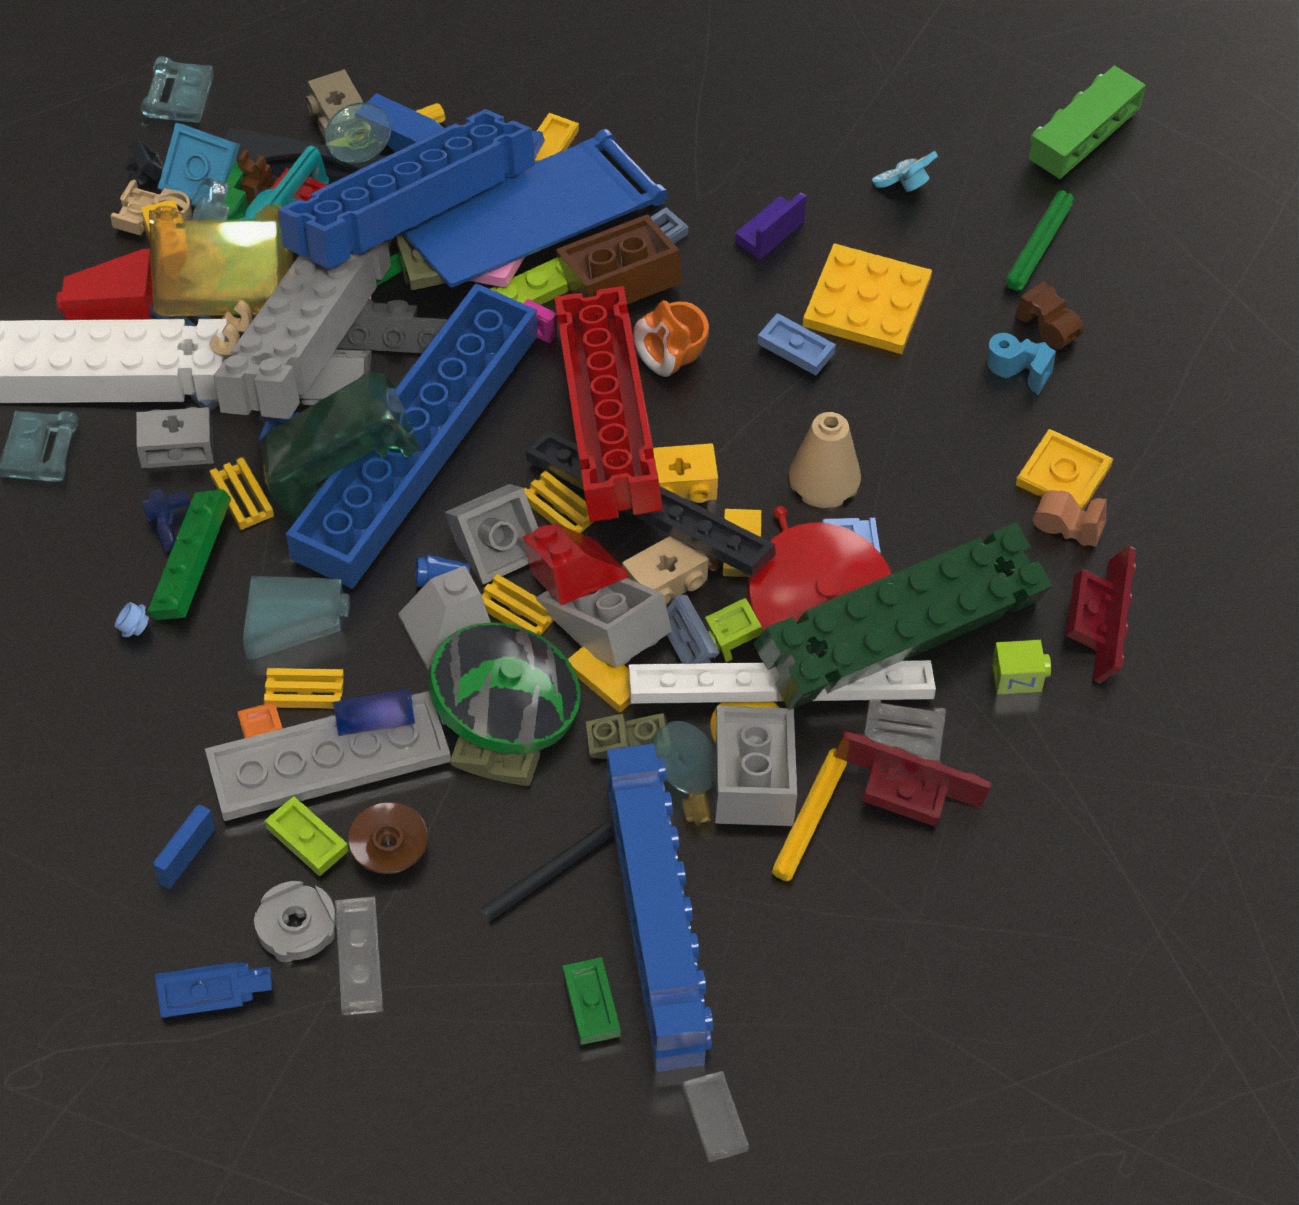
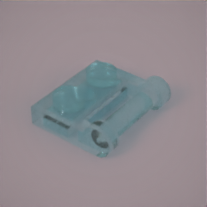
[140,56,214,123]
[0,411,79,482]

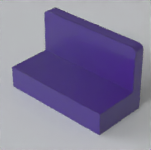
[735,193,807,259]

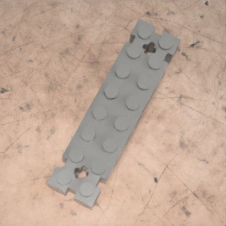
[213,241,391,419]

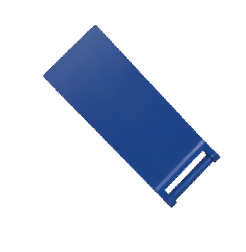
[401,129,668,287]

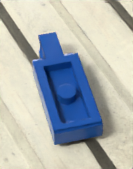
[155,962,272,1017]

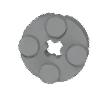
[254,881,336,962]

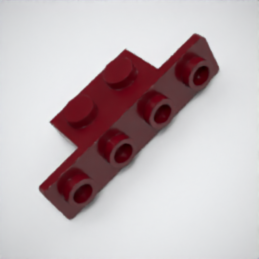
[1066,546,1136,684]
[835,731,992,826]

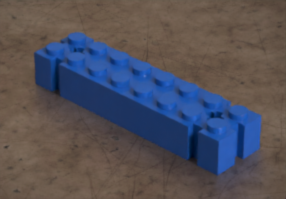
[278,109,535,269]
[607,744,713,1072]

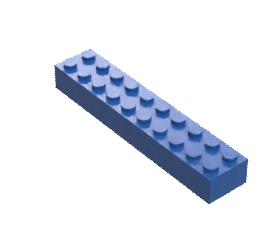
[286,283,538,589]

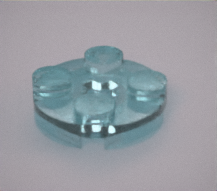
[185,178,229,240]

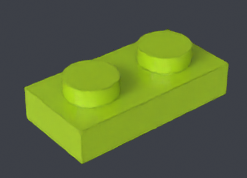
[265,796,349,876]

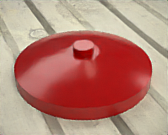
[747,523,892,631]

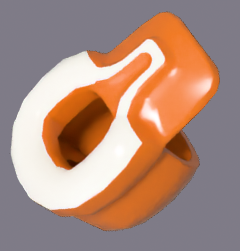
[633,300,709,377]

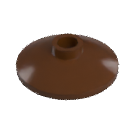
[348,802,428,874]

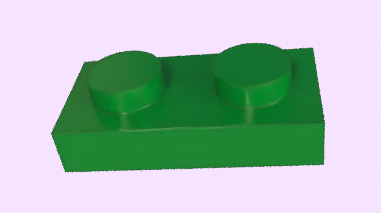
[562,957,621,1045]

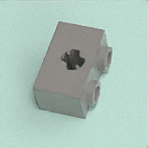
[137,407,214,468]

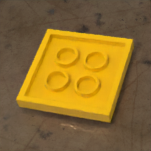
[802,243,932,354]

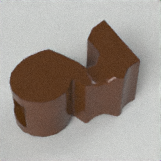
[1015,281,1084,349]

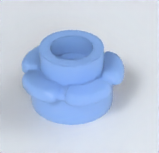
[115,602,149,637]

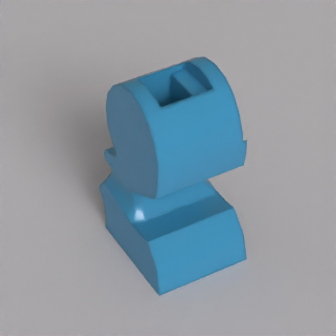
[987,333,1056,395]

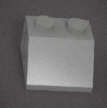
[298,349,372,406]
[444,484,538,584]

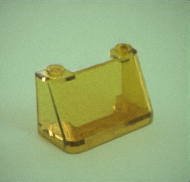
[149,204,293,316]

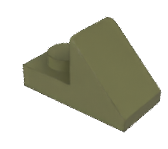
[395,233,445,290]

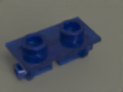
[333,687,415,736]

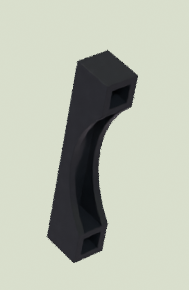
[225,128,387,181]

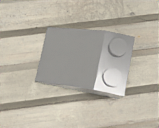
[536,578,672,668]
[715,706,797,826]

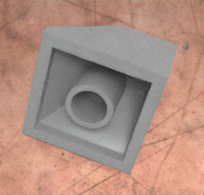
[398,566,491,673]

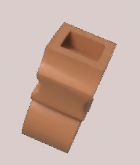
[1033,490,1107,546]

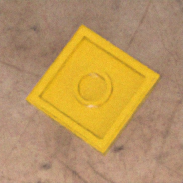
[1016,429,1113,510]

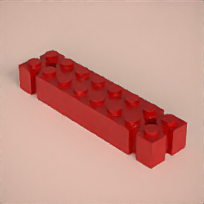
[554,286,663,522]

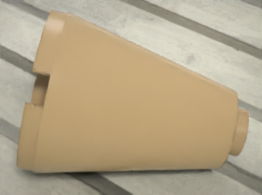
[789,412,861,508]

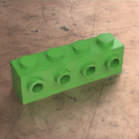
[1029,65,1146,179]

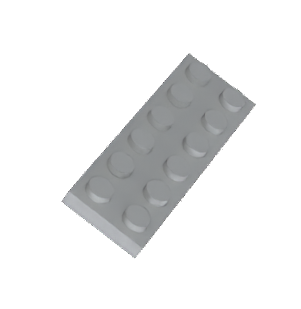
[205,691,451,821]

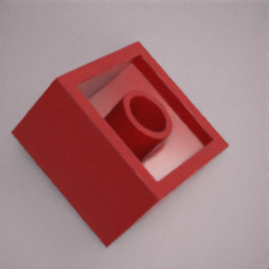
[522,523,628,606]

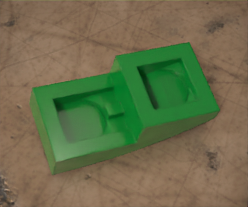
[223,161,248,225]

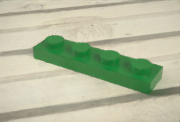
[148,489,231,620]

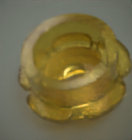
[682,789,712,827]

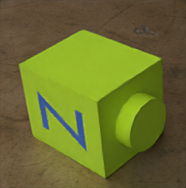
[991,640,1051,695]

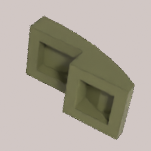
[450,736,540,786]

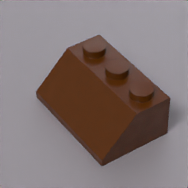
[556,214,683,304]

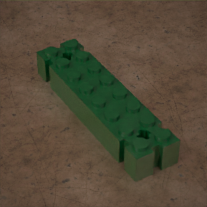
[754,522,1053,710]

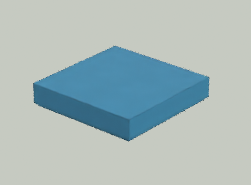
[158,123,240,210]

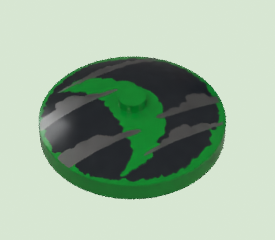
[428,623,581,754]

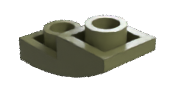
[586,713,671,759]

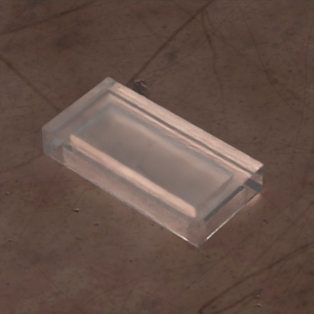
[683,1071,749,1163]

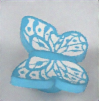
[872,151,938,192]

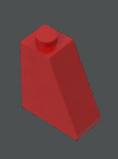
[56,249,156,320]

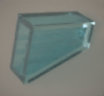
[243,576,350,659]

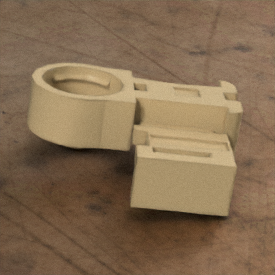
[110,180,192,236]

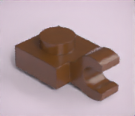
[237,150,273,207]

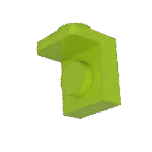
[705,598,763,662]

